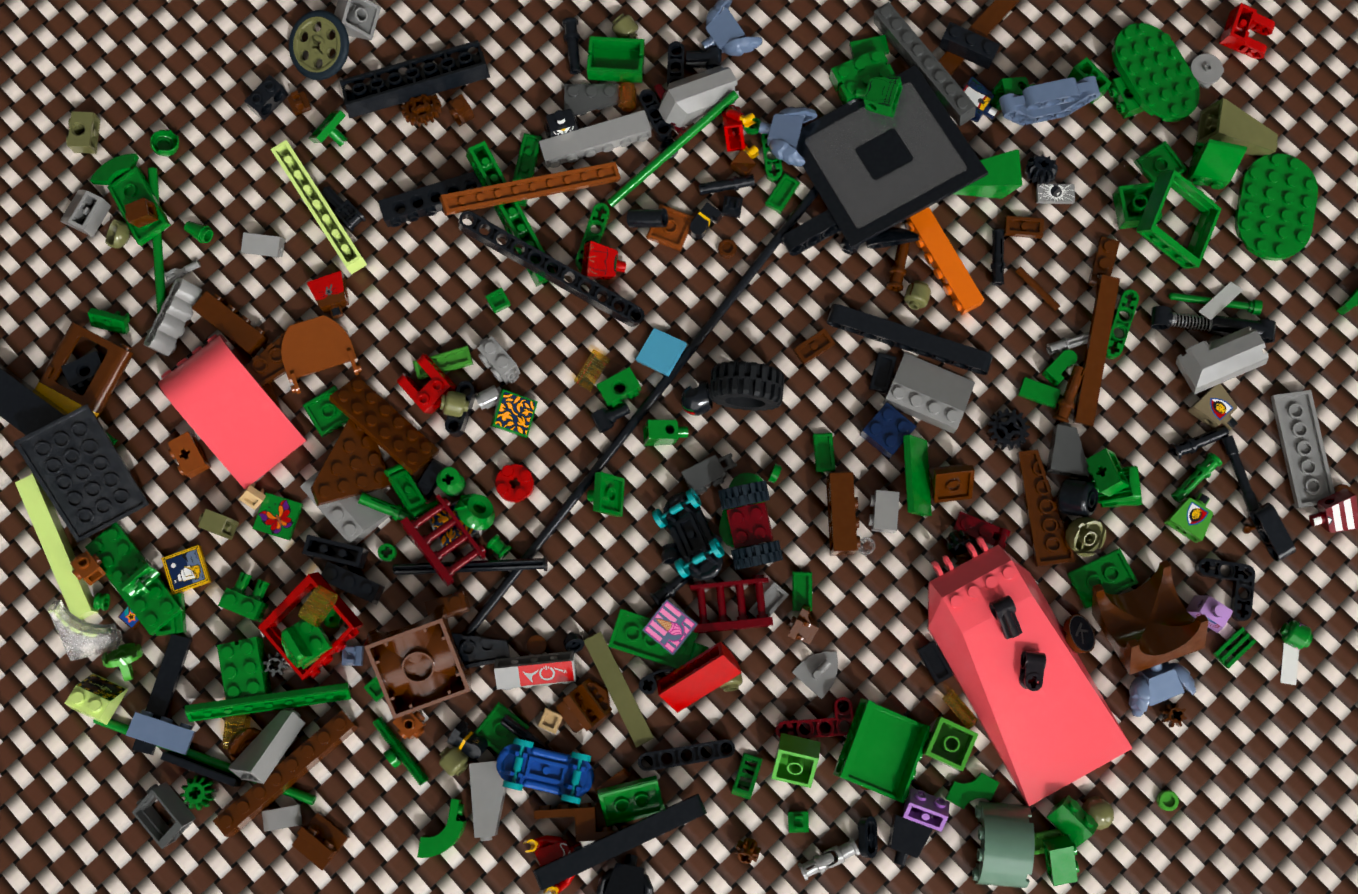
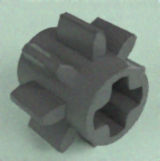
[263,652,289,677]

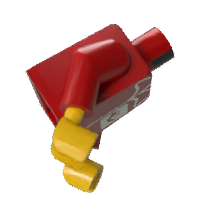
[722,105,759,159]
[523,835,583,894]

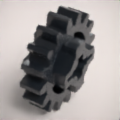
[987,408,1030,451]

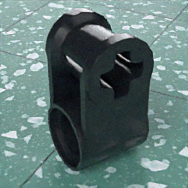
[1019,650,1046,691]

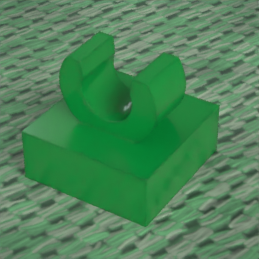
[788,811,809,833]

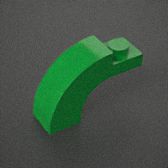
[417,798,467,858]

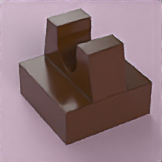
[287,91,312,116]

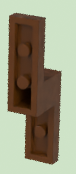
[534,803,629,842]

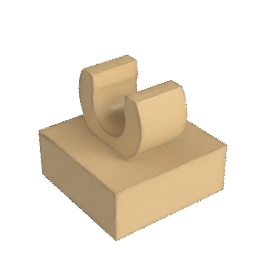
[238,483,266,510]

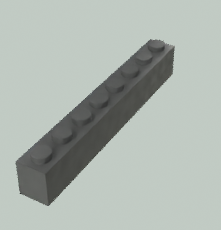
[874,2,976,127]

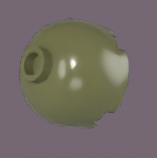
[1065,517,1107,557]

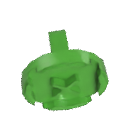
[101,643,143,681]

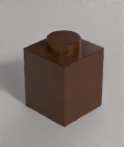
[124,198,158,228]

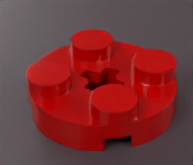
[495,464,534,503]

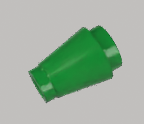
[184,221,213,243]

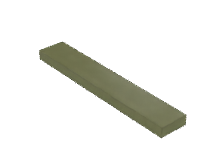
[583,632,654,748]

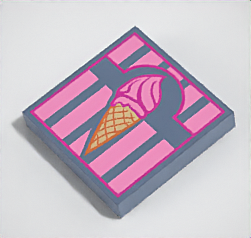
[643,599,698,655]

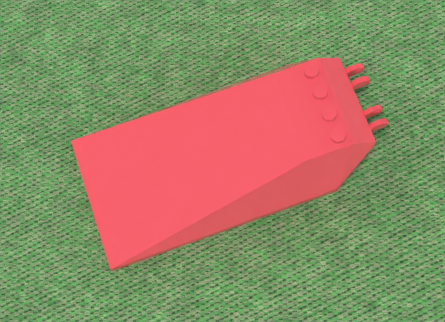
[927,536,1133,806]

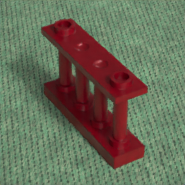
[400,494,486,587]
[690,575,773,634]

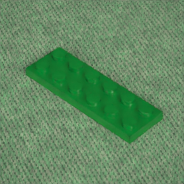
[85,522,184,635]

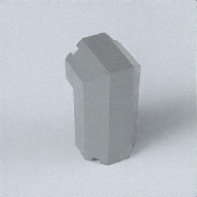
[658,65,739,128]
[1176,326,1269,395]

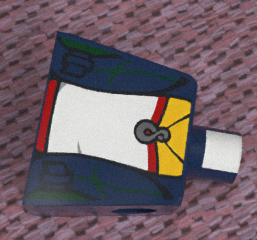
[963,77,998,122]

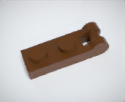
[1088,236,1120,286]

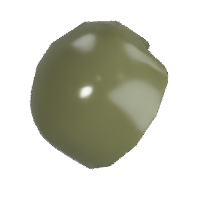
[105,219,130,249]
[1082,796,1114,830]

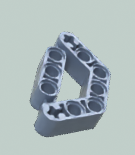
[999,76,1101,126]

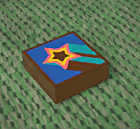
[118,606,141,630]

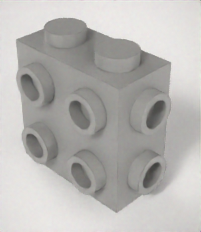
[477,336,521,385]

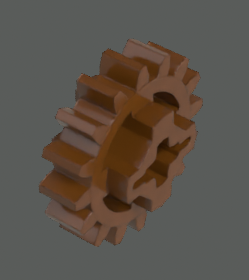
[401,94,442,127]

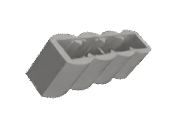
[143,278,202,356]

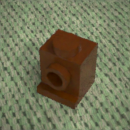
[449,94,474,127]

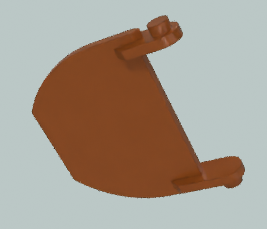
[281,315,362,394]

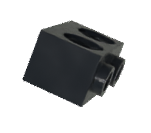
[244,75,288,121]

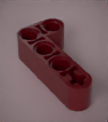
[775,697,853,738]

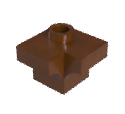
[788,604,820,645]

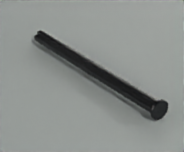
[393,556,548,575]

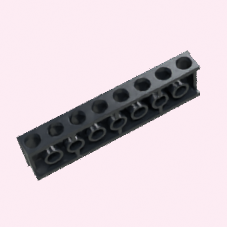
[339,40,490,118]
[0,364,68,435]

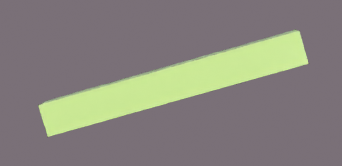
[15,473,99,620]

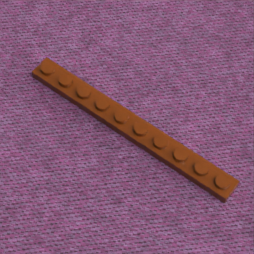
[440,162,621,216]

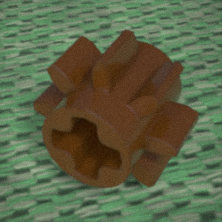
[1160,703,1187,728]
[734,838,761,864]

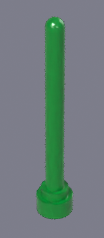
[1168,292,1263,315]

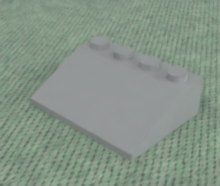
[883,353,975,434]
[300,471,395,546]

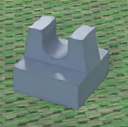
[342,646,364,666]

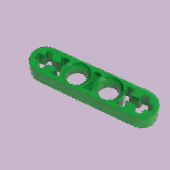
[575,203,610,272]
[1106,289,1139,359]

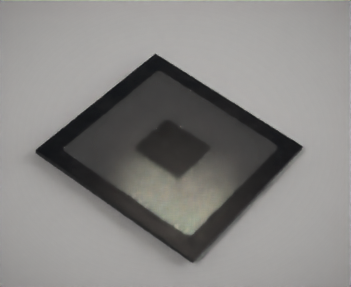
[796,65,988,249]

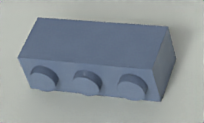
[126,710,196,755]

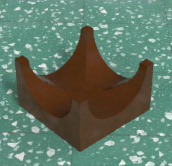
[1092,560,1209,675]
[364,605,472,719]

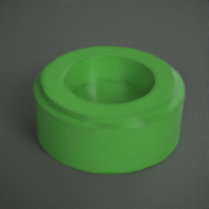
[1156,790,1179,811]

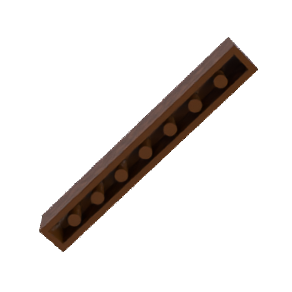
[213,710,359,837]

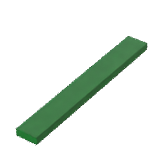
[184,683,351,722]

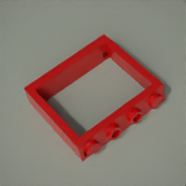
[258,572,364,680]

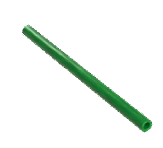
[607,90,739,208]
[148,168,166,315]

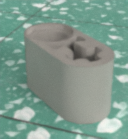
[262,805,303,832]

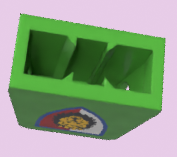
[1164,493,1213,543]

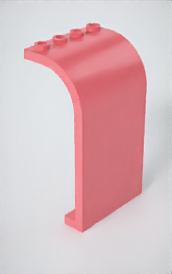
[158,334,307,490]

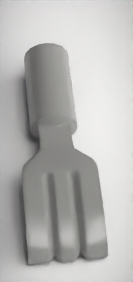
[164,260,201,285]

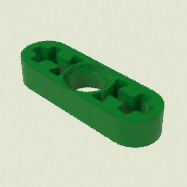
[761,133,783,182]

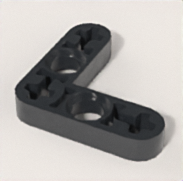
[1195,558,1255,621]

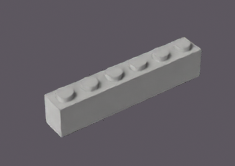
[539,110,652,168]

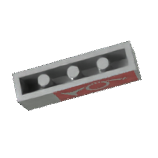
[494,651,577,690]

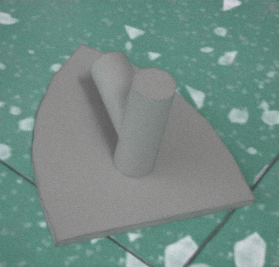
[792,652,838,699]

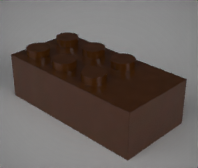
[826,472,861,556]

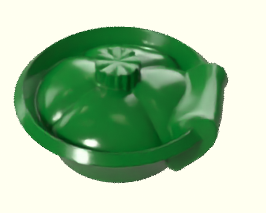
[454,493,495,530]

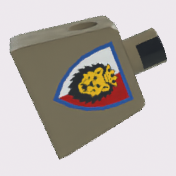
[1187,384,1238,431]

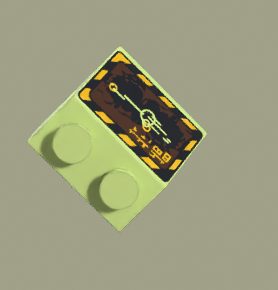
[64,673,128,725]

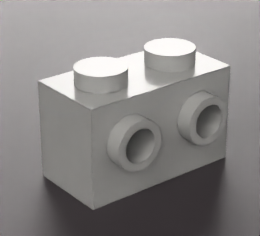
[868,490,900,533]

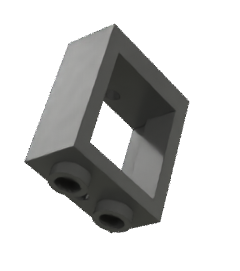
[132,782,196,849]

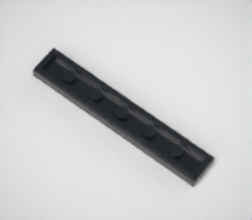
[132,634,192,755]

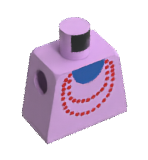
[1186,596,1233,633]

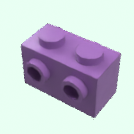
[903,788,950,832]

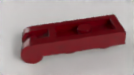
[952,511,1011,549]

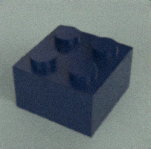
[860,402,917,459]

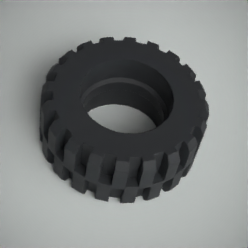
[709,361,785,411]

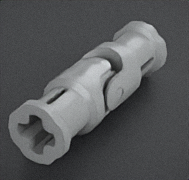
[798,838,860,881]

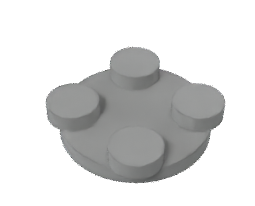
[1189,53,1224,89]

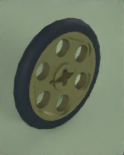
[289,10,349,80]

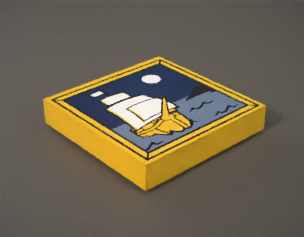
[161,545,211,594]

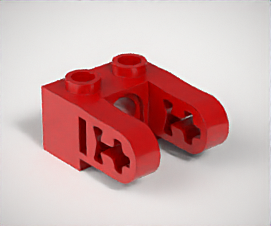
[1219,3,1275,59]
[396,353,457,414]

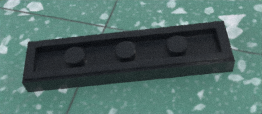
[160,751,242,787]

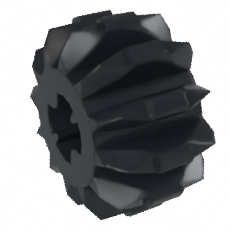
[1025,154,1058,185]

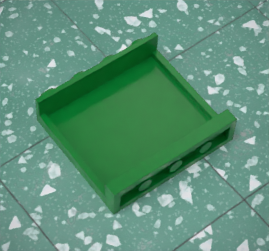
[833,698,931,803]

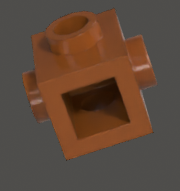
[70,551,106,586]
[392,711,427,739]

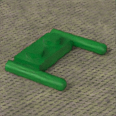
[384,464,448,519]

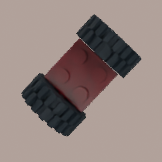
[718,481,783,570]

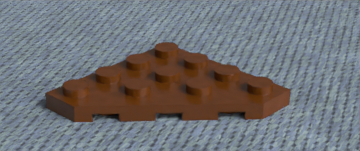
[311,419,391,506]

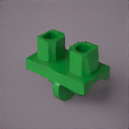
[119,560,160,598]

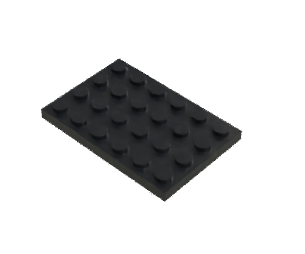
[13,403,149,543]

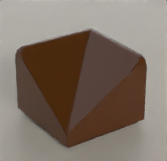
[731,150,756,176]

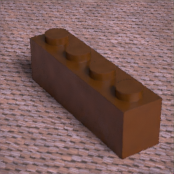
[192,291,268,357]

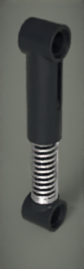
[1150,306,1276,343]

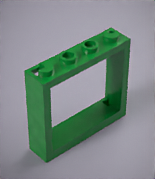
[1136,170,1222,269]

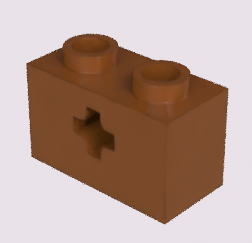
[168,431,211,478]

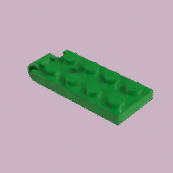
[608,609,709,669]

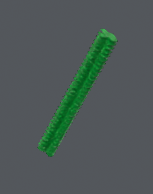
[372,717,428,786]

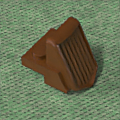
[556,678,612,733]

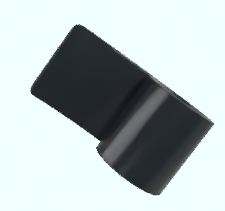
[639,668,674,695]

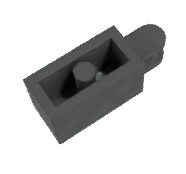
[681,453,737,495]

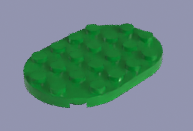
[1112,23,1200,122]
[1235,153,1318,261]

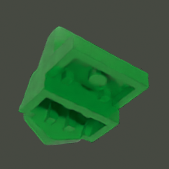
[1091,466,1143,508]
[281,613,333,669]

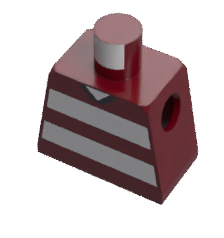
[1309,488,1358,533]

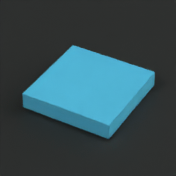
[635,328,687,377]

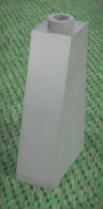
[228,710,305,784]
[469,761,507,841]

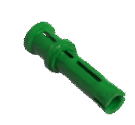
[1171,452,1222,503]
[358,492,415,521]

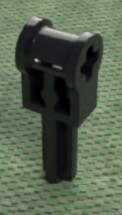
[321,186,366,232]

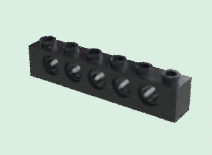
[378,171,482,227]

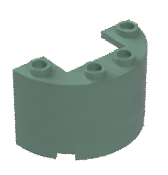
[972,801,1035,888]

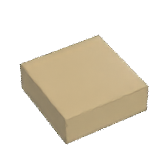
[537,707,563,734]

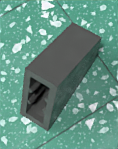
[1046,423,1090,480]

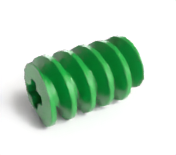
[436,467,466,497]

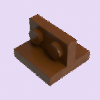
[929,464,975,503]
[292,812,350,870]

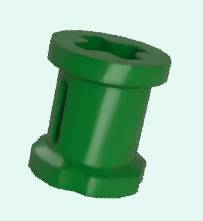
[486,534,512,560]

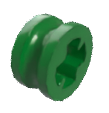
[378,543,397,562]
[93,593,110,611]

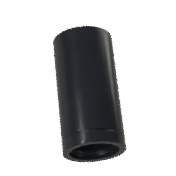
[627,208,668,228]

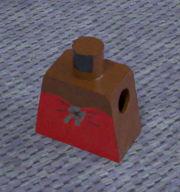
[307,271,349,319]

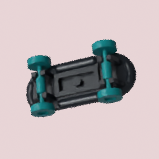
[652,488,725,580]

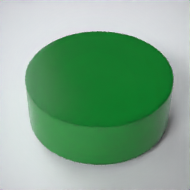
[767,463,782,483]
[383,748,401,768]

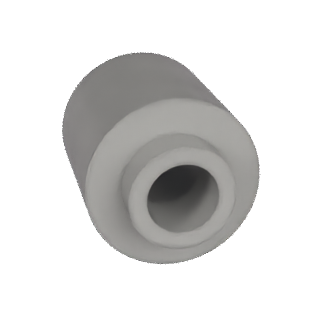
[475,385,502,410]

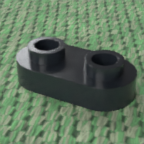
[858,816,878,858]

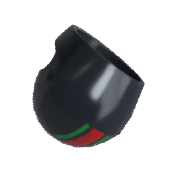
[680,380,713,416]

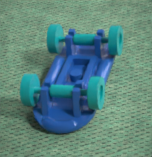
[496,738,594,804]

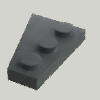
[564,84,619,116]

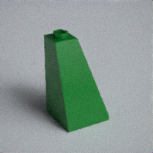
[953,150,1022,199]

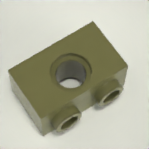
[66,111,101,154]
[198,509,239,540]

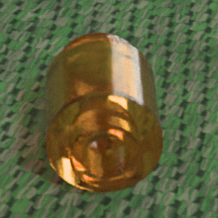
[618,82,637,112]

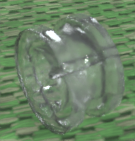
[858,537,876,555]

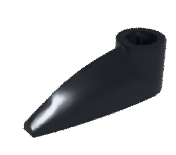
[866,227,920,249]

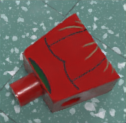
[581,241,626,279]

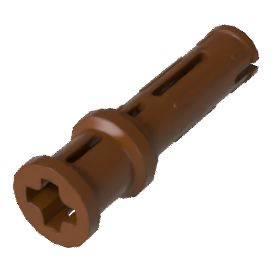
[886,242,910,292]
[1052,365,1086,424]

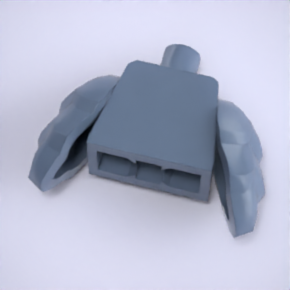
[701,0,762,56]
[758,107,818,167]
[1129,662,1196,717]

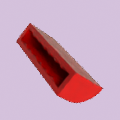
[657,641,742,713]

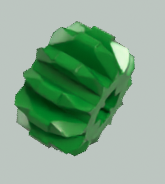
[179,775,216,810]

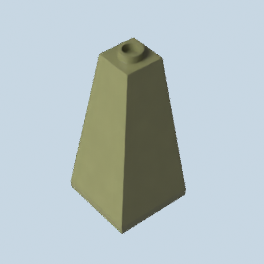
[1196,98,1278,157]

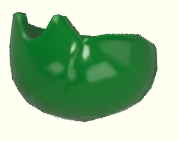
[150,130,180,157]

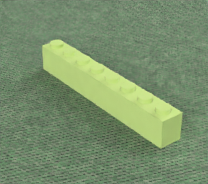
[271,140,367,275]

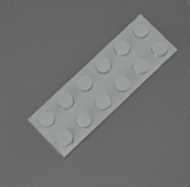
[1271,390,1335,509]

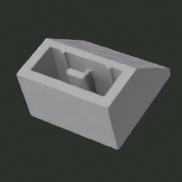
[60,190,111,237]

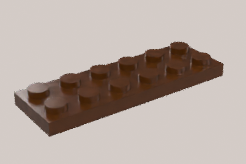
[329,376,439,475]

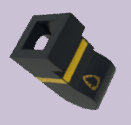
[690,202,722,239]
[447,720,488,759]

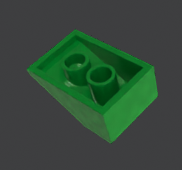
[1187,139,1247,190]

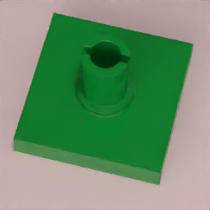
[309,110,348,147]
[587,472,625,517]

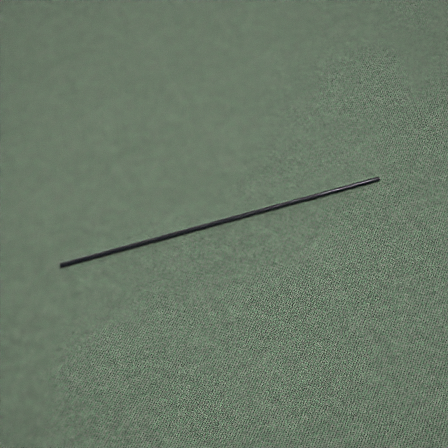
[461,186,819,635]

